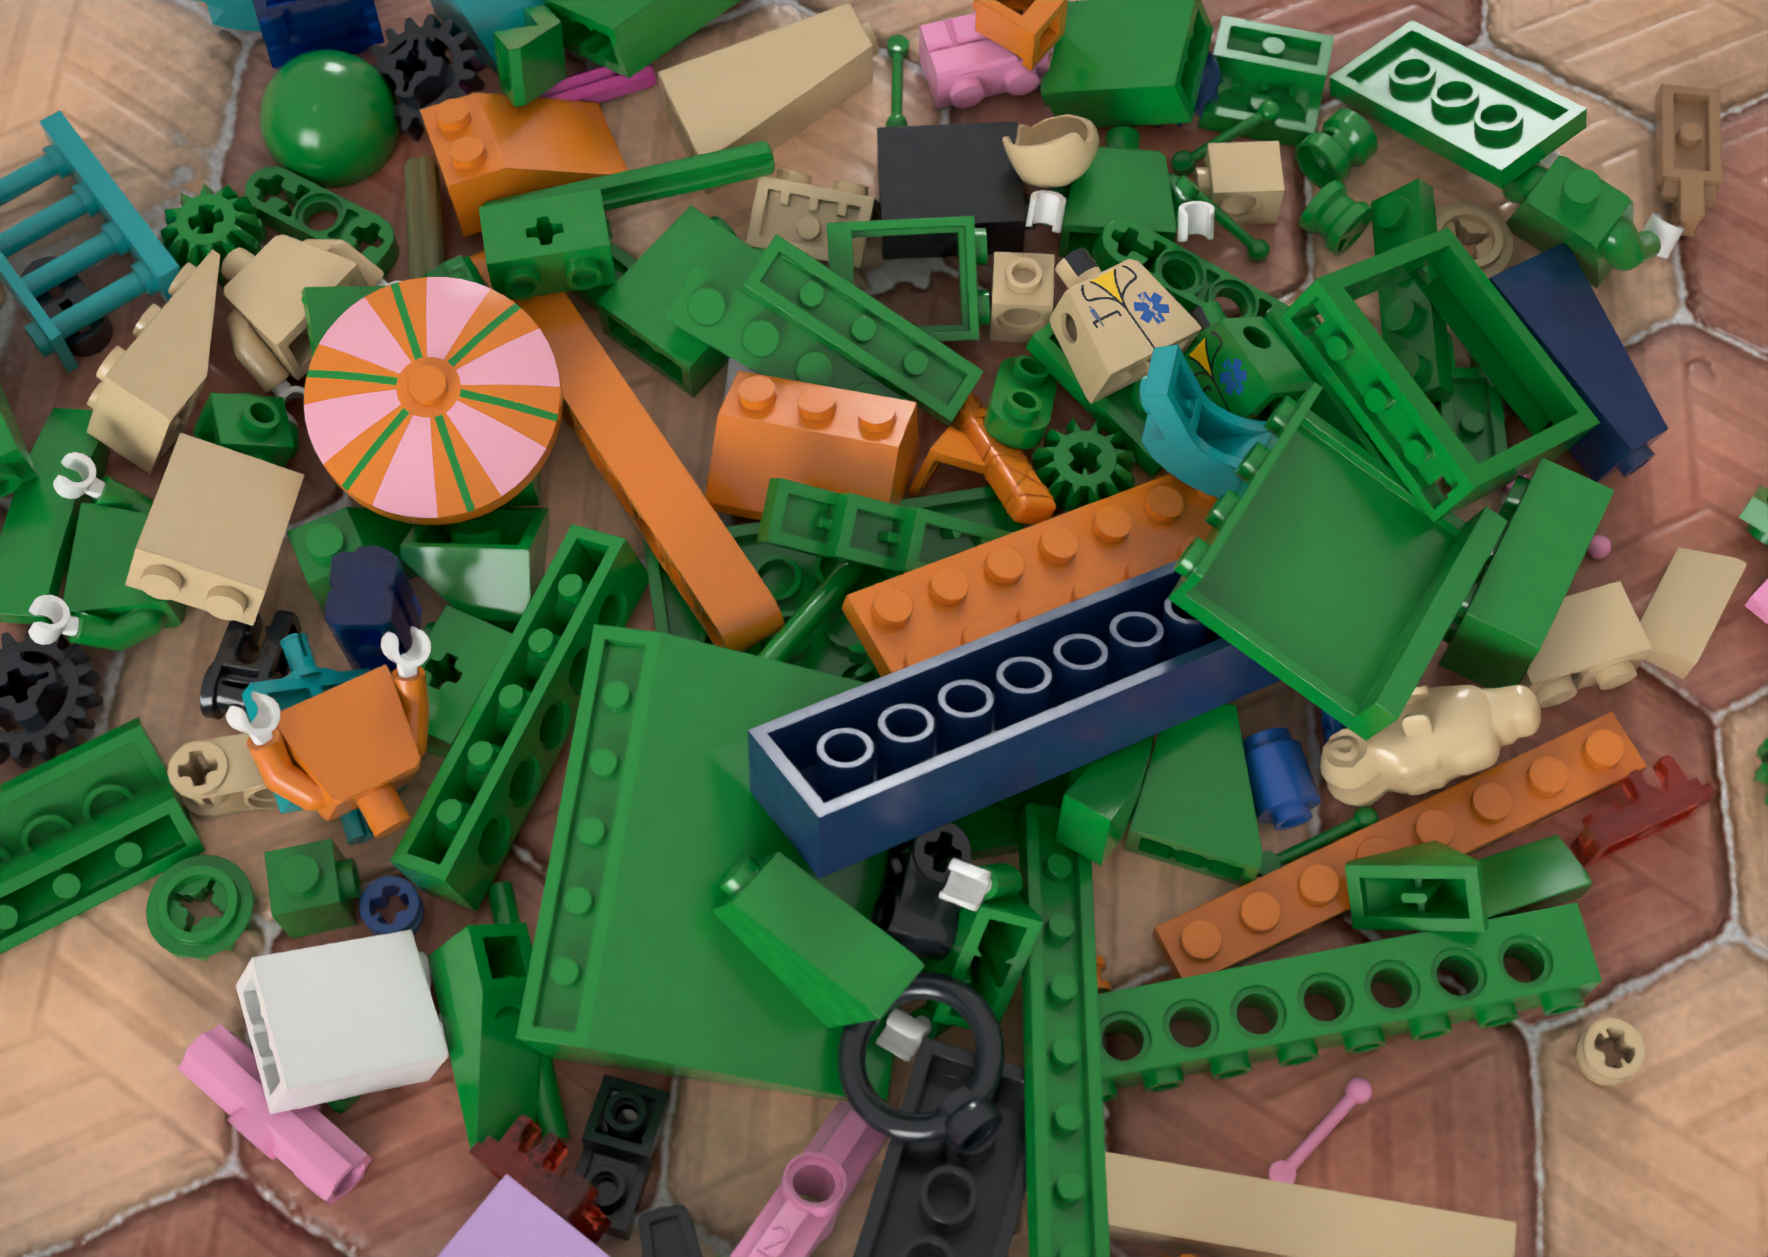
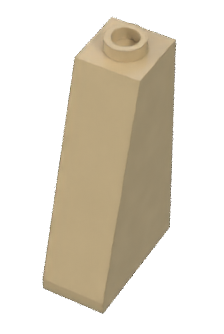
[658,3,879,194]

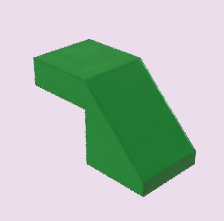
[493,5,566,107]

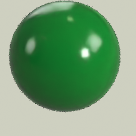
[259,50,400,188]

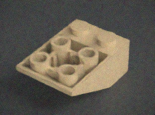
[86,249,220,474]

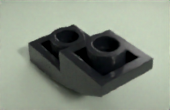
[560,1074,671,1241]

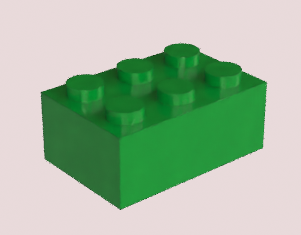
[1438,457,1615,688]

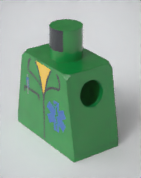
[1184,302,1313,421]

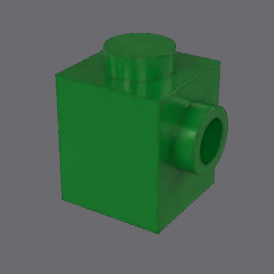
[264,838,361,939]

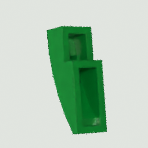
[1055,735,1155,866]

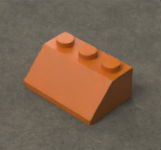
[705,371,919,520]

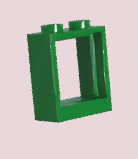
[827,216,990,341]

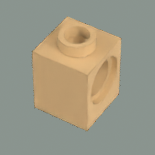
[1193,141,1285,226]
[989,252,1055,343]

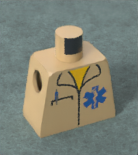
[1050,248,1202,404]

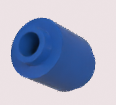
[1242,727,1321,830]

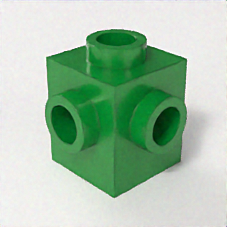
[193,393,298,467]

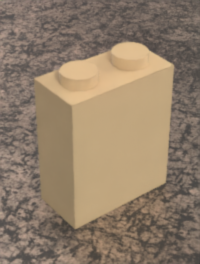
[125,432,304,626]

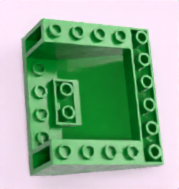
[516,624,925,1104]

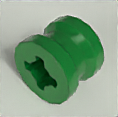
[1299,180,1375,256]

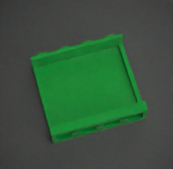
[1168,382,1508,741]

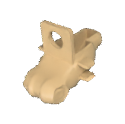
[1320,685,1541,807]

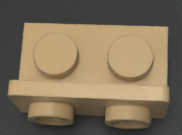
[745,169,880,271]

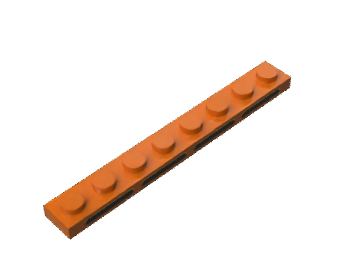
[1152,712,1647,979]

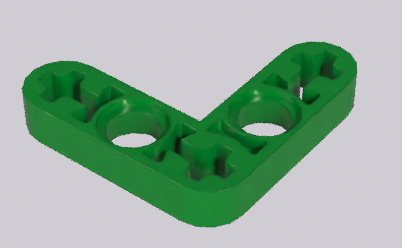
[245,166,399,279]

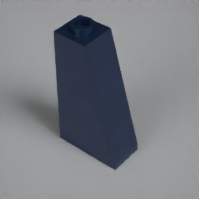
[1489,242,1668,482]

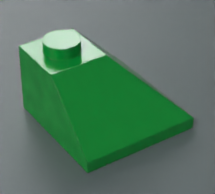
[400,507,550,628]

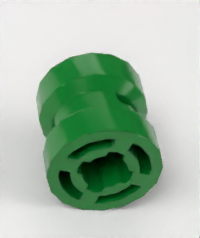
[1295,109,1378,189]

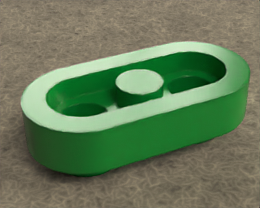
[983,355,1057,449]

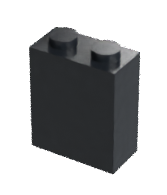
[877,121,1036,260]

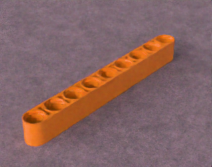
[470,250,785,652]

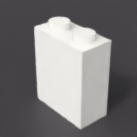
[236,930,449,1114]

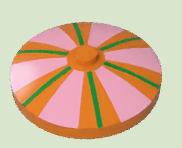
[304,277,563,525]

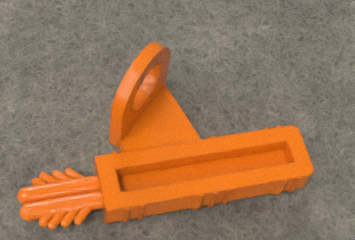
[908,392,1056,524]

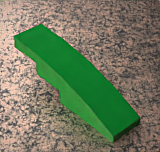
[0,408,110,624]
[757,478,1013,575]

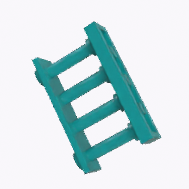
[0,110,181,373]

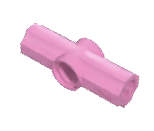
[178,1024,372,1205]
[730,1101,889,1257]

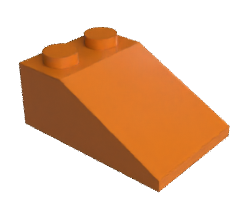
[420,92,628,237]

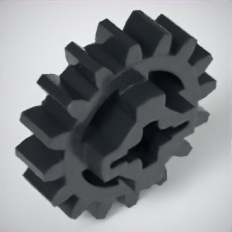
[370,14,486,142]
[0,628,103,768]

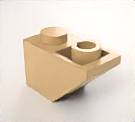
[1518,581,1652,708]

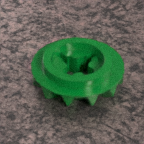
[146,855,257,962]

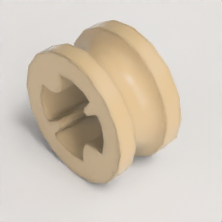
[1575,1018,1645,1086]

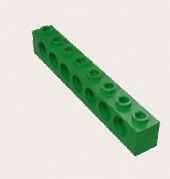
[1098,903,1602,1103]

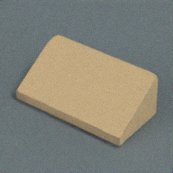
[1640,547,1747,680]

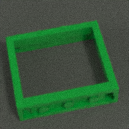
[1280,228,1600,523]

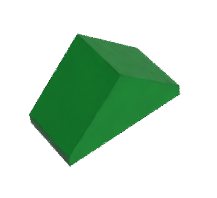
[1345,840,1489,932]

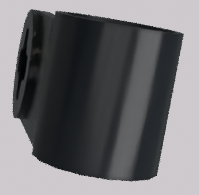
[871,822,971,962]

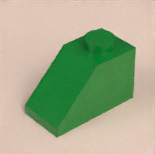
[286,507,419,615]

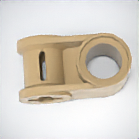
[167,733,279,819]

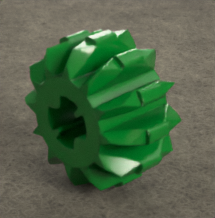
[160,183,267,288]
[1031,418,1136,513]

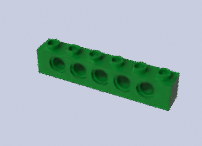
[390,524,649,912]

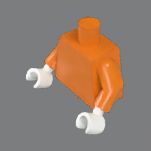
[226,626,431,839]

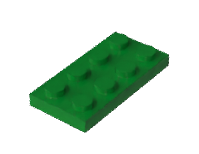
[1329,20,1587,189]

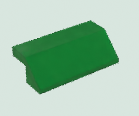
[0,717,206,954]

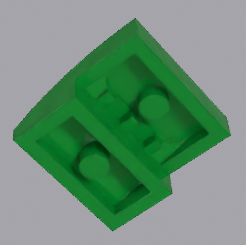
[1197,15,1334,147]

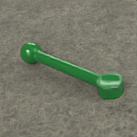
[885,34,909,127]
[1171,100,1281,176]
[1175,174,1270,262]
[1257,806,1379,878]

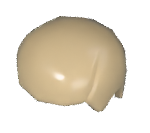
[1002,114,1100,189]

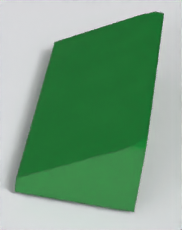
[1478,834,1593,919]

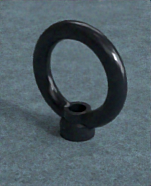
[837,971,1005,1153]

